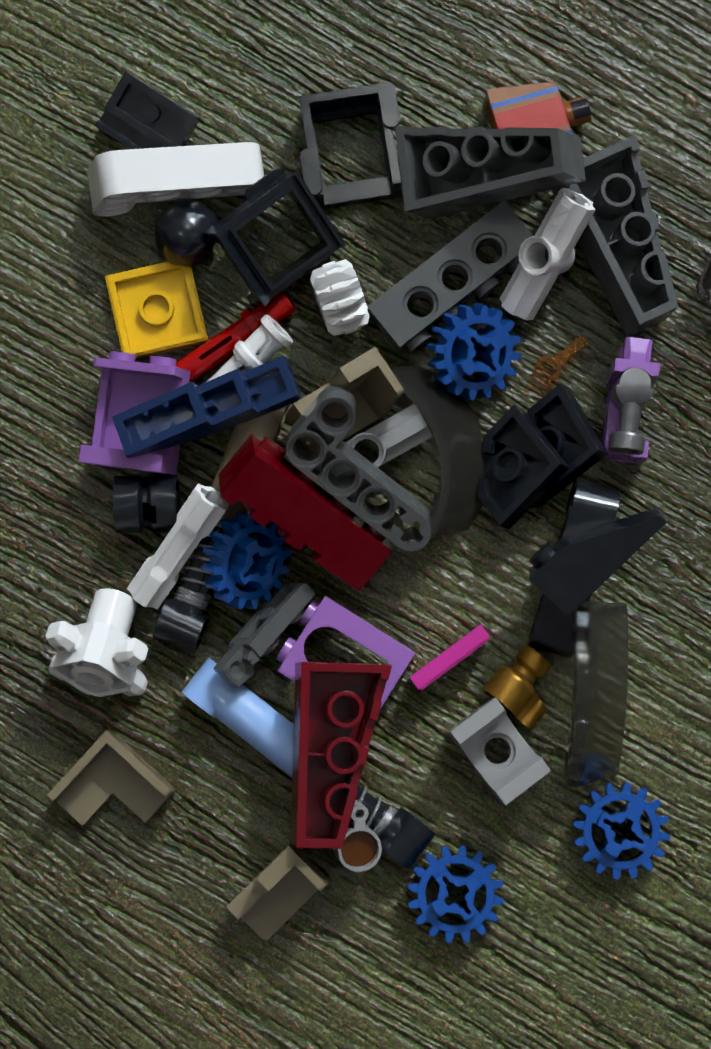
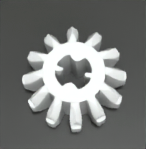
[310,259,370,336]

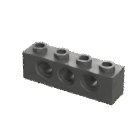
[367,201,534,355]

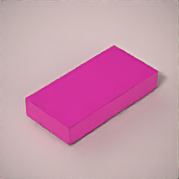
[409,624,490,691]

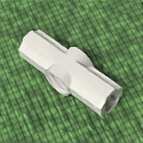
[500,188,596,320]

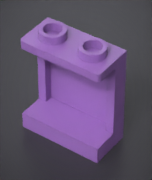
[79,351,190,475]

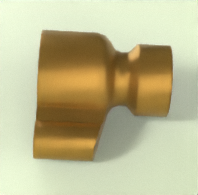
[482,644,552,731]

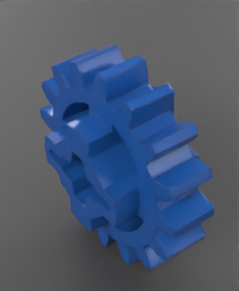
[427,303,522,400]
[201,512,291,609]
[572,782,670,880]
[407,844,504,943]

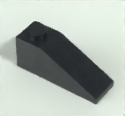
[529,507,667,617]

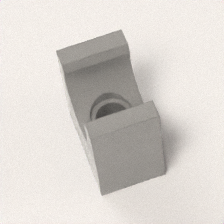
[447,697,551,805]

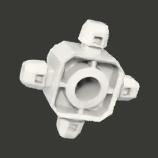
[45,588,148,697]

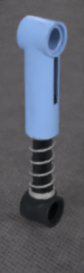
[182,657,436,869]

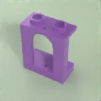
[276,596,415,709]

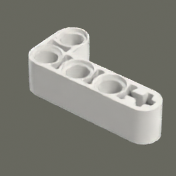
[87,142,264,217]

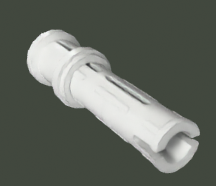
[207,314,293,382]

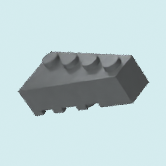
[395,126,586,219]
[551,135,678,337]

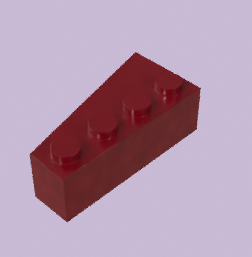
[218,434,393,591]
[290,662,392,849]

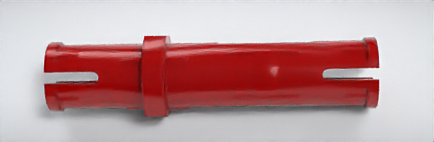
[176,291,296,383]

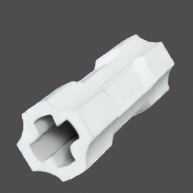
[127,484,229,610]

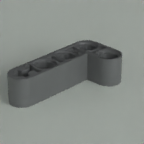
[286,385,431,552]

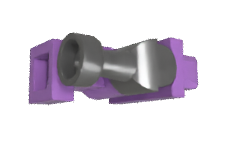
[601,337,660,464]

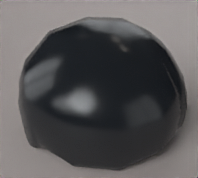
[155,199,219,267]

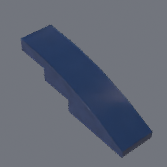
[112,356,302,458]

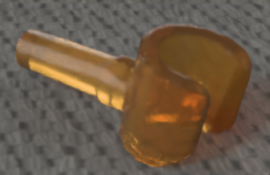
[535,334,588,383]

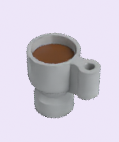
[333,800,382,872]

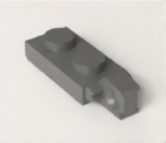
[213,583,315,687]

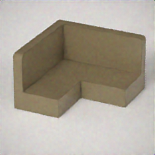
[285,347,404,452]
[46,730,177,826]
[226,843,329,941]

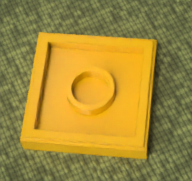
[105,261,209,359]

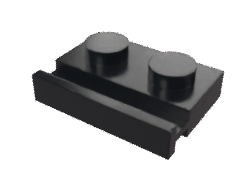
[94,71,201,149]

